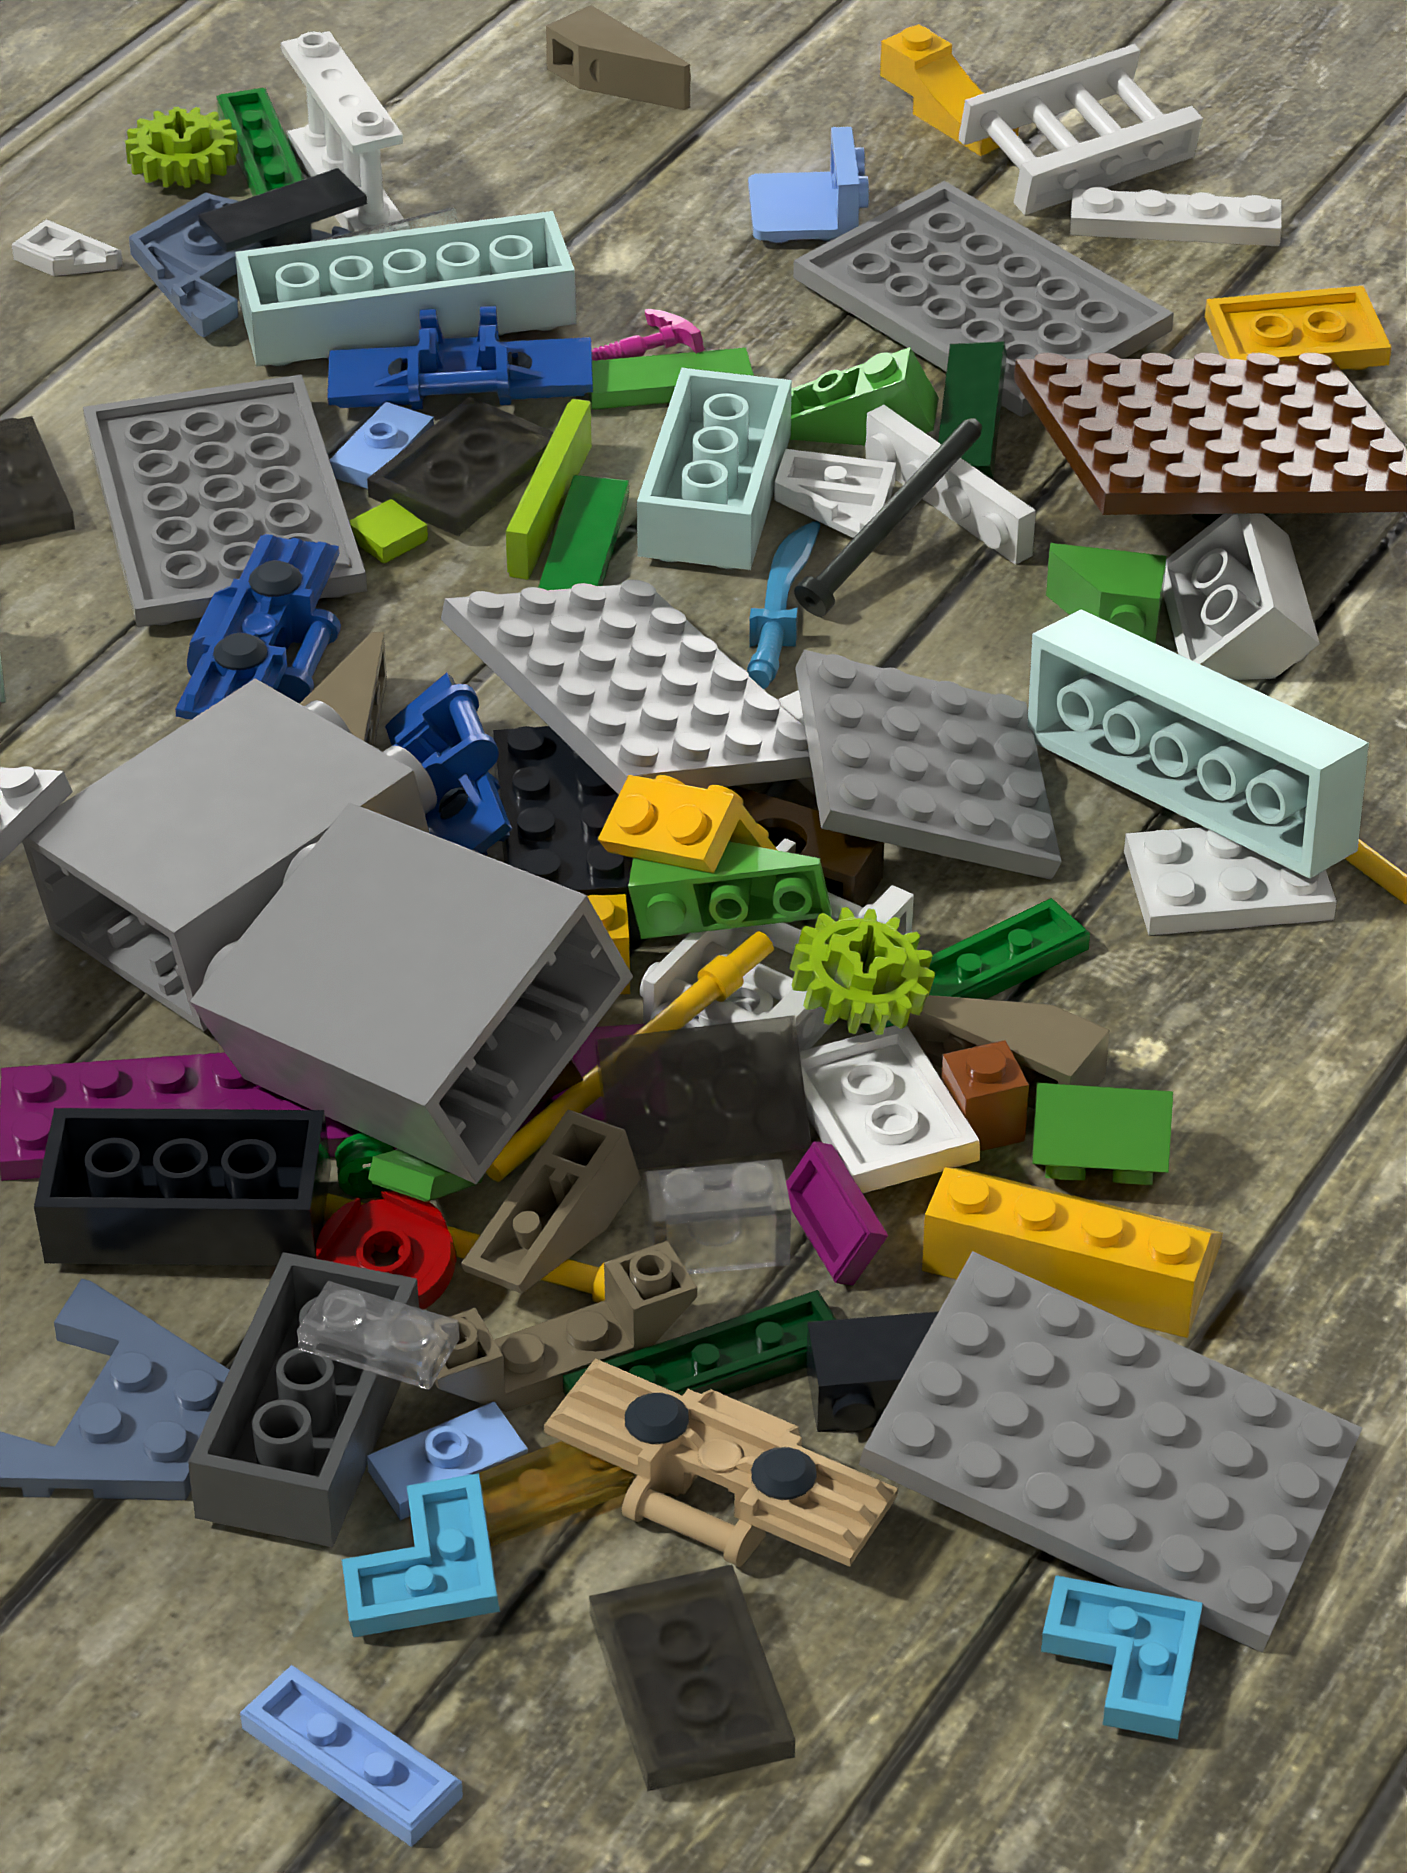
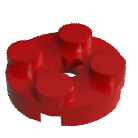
[316,1191,457,1314]

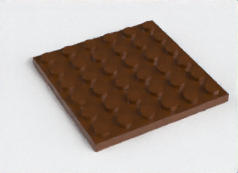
[1014,353,1407,515]

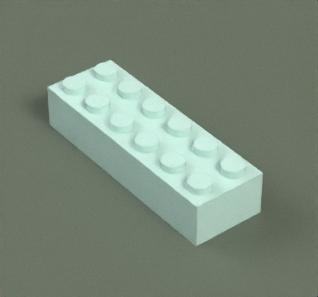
[235,211,576,367]
[1027,609,1369,879]

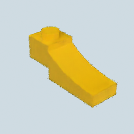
[880,24,1019,156]

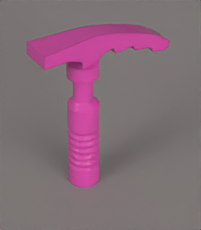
[592,309,705,361]

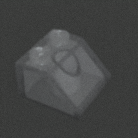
[638,1158,791,1274]

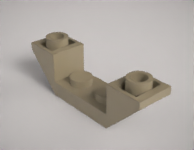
[410,1241,697,1412]

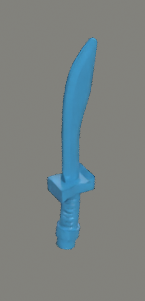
[747,521,820,689]

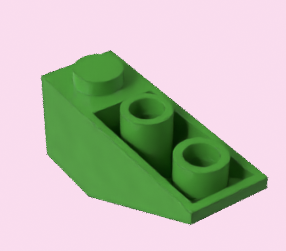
[789,347,939,446]
[628,841,832,939]

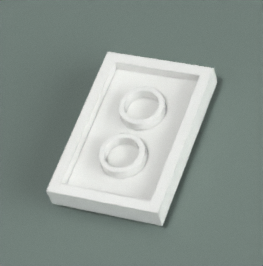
[1124,827,1337,936]
[783,1026,980,1194]

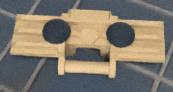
[544,1358,898,1567]

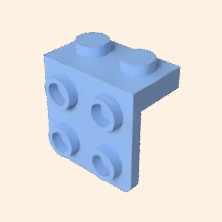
[748,127,869,243]

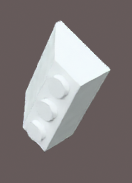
[1163,514,1320,680]

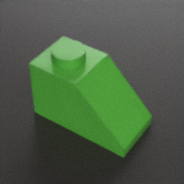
[1046,543,1167,644]

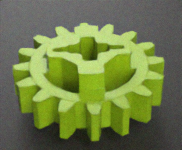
[125,107,238,188]
[789,907,935,1035]

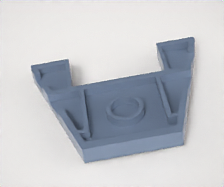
[129,193,352,338]
[0,1278,229,1500]

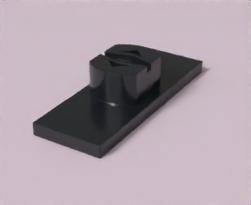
[198,168,367,252]

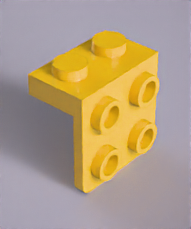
[597,775,777,873]

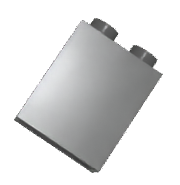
[22,678,437,1031]
[189,802,633,1184]

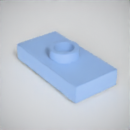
[330,402,434,492]
[367,1401,528,1520]

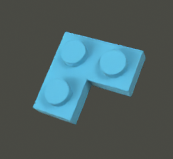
[342,1473,500,1637]
[1041,1575,1203,1739]

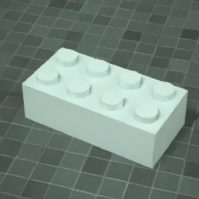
[637,368,792,570]

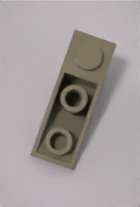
[546,5,691,110]

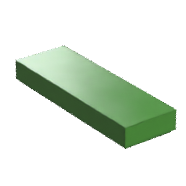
[588,347,754,409]

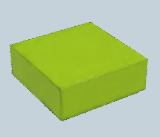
[349,499,428,564]

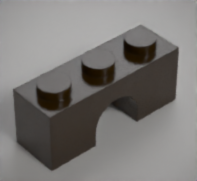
[726,786,884,908]

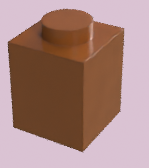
[942,1040,1029,1151]

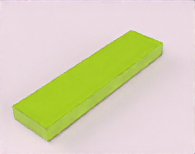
[506,399,592,580]

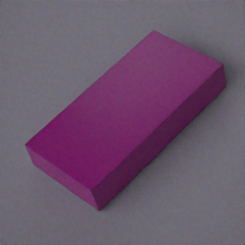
[780,1141,888,1286]

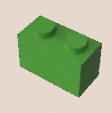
[1032,1083,1173,1185]

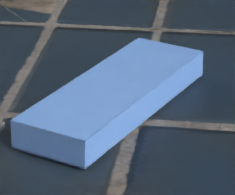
[240,1665,463,1847]

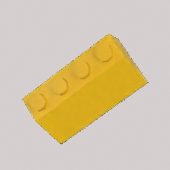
[922,1167,1223,1338]

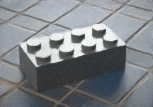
[188,1252,420,1547]

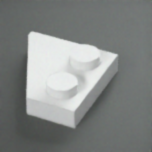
[774,449,896,538]

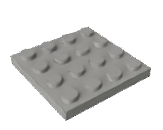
[795,650,1062,880]

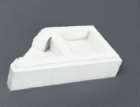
[12,220,123,276]

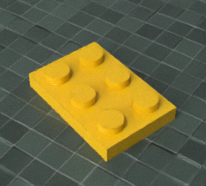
[1205,285,1392,370]

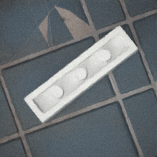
[1070,187,1281,246]
[865,405,1036,565]

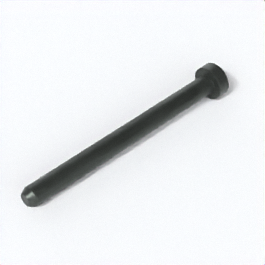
[794,419,982,617]

